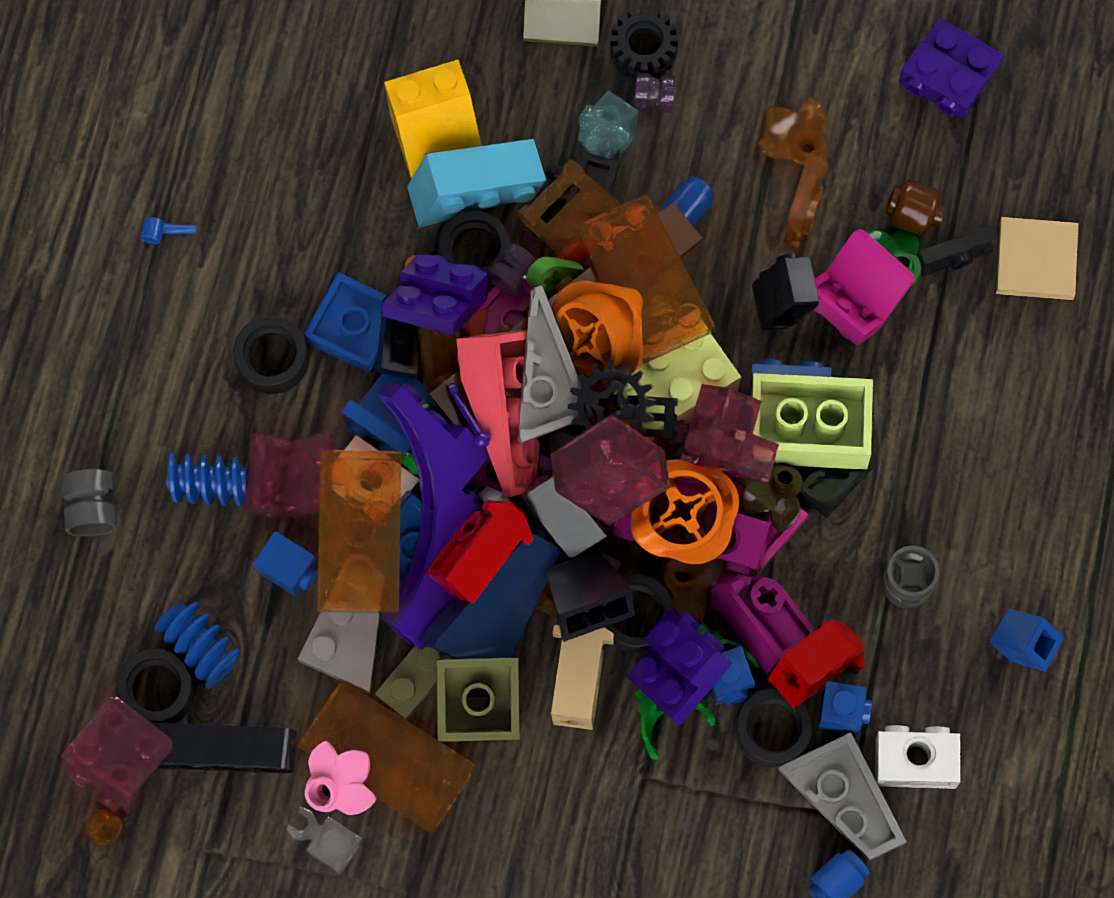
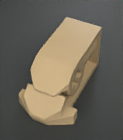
[551,625,614,730]

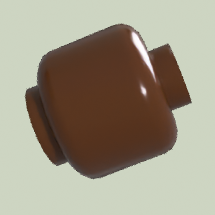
[885,180,945,235]

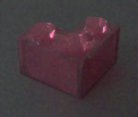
[680,384,779,483]

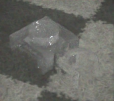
[286,807,363,874]

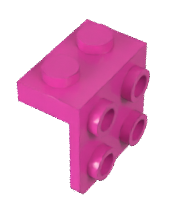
[814,229,915,346]

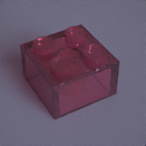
[551,414,670,526]

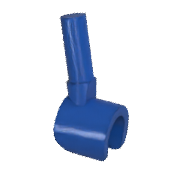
[141,217,196,245]

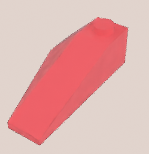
[456,330,540,497]

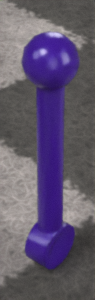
[446,382,491,448]

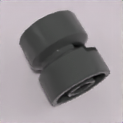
[62,469,117,536]
[882,545,940,609]

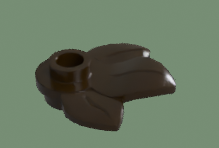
[732,463,803,533]

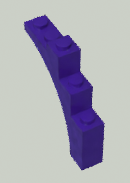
[376,382,490,650]

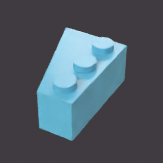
[407,139,546,228]

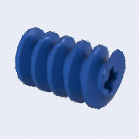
[167,453,251,507]
[155,602,241,689]

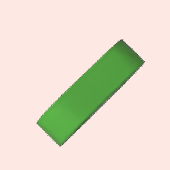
[527,257,585,298]

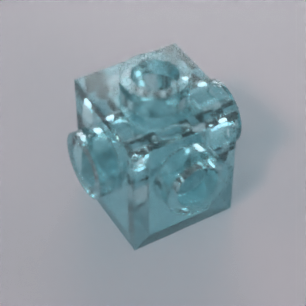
[578,90,639,159]

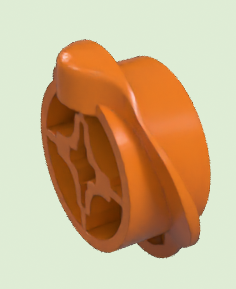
[553,280,643,383]
[631,460,739,564]

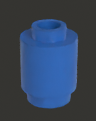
[661,176,714,227]
[808,849,870,898]

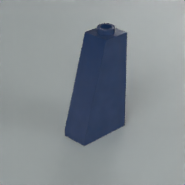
[419,526,562,659]

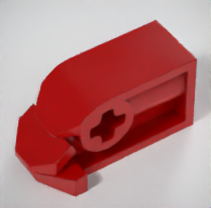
[425,501,534,604]
[768,619,866,709]

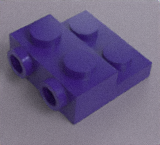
[899,17,1004,120]
[382,254,488,336]
[626,609,732,725]

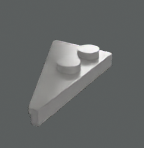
[517,285,593,444]

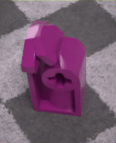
[711,574,815,675]

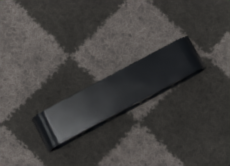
[97,721,297,774]

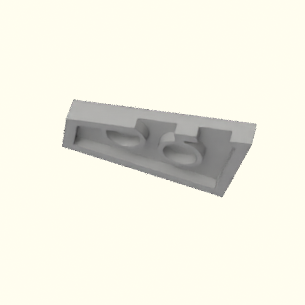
[778,732,906,861]

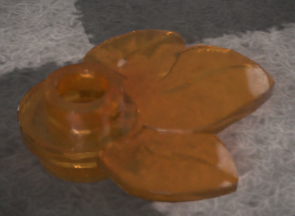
[758,97,828,166]
[663,559,729,624]

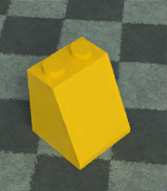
[384,60,482,179]

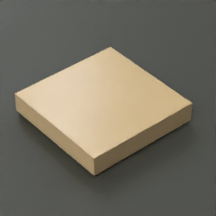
[996,217,1078,300]

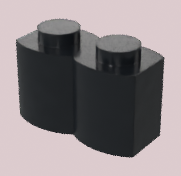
[752,253,819,330]

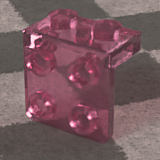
[244,432,336,521]
[60,697,173,815]

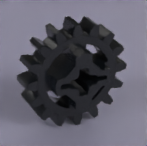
[568,360,657,449]

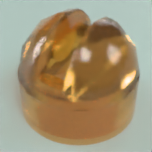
[86,809,122,846]

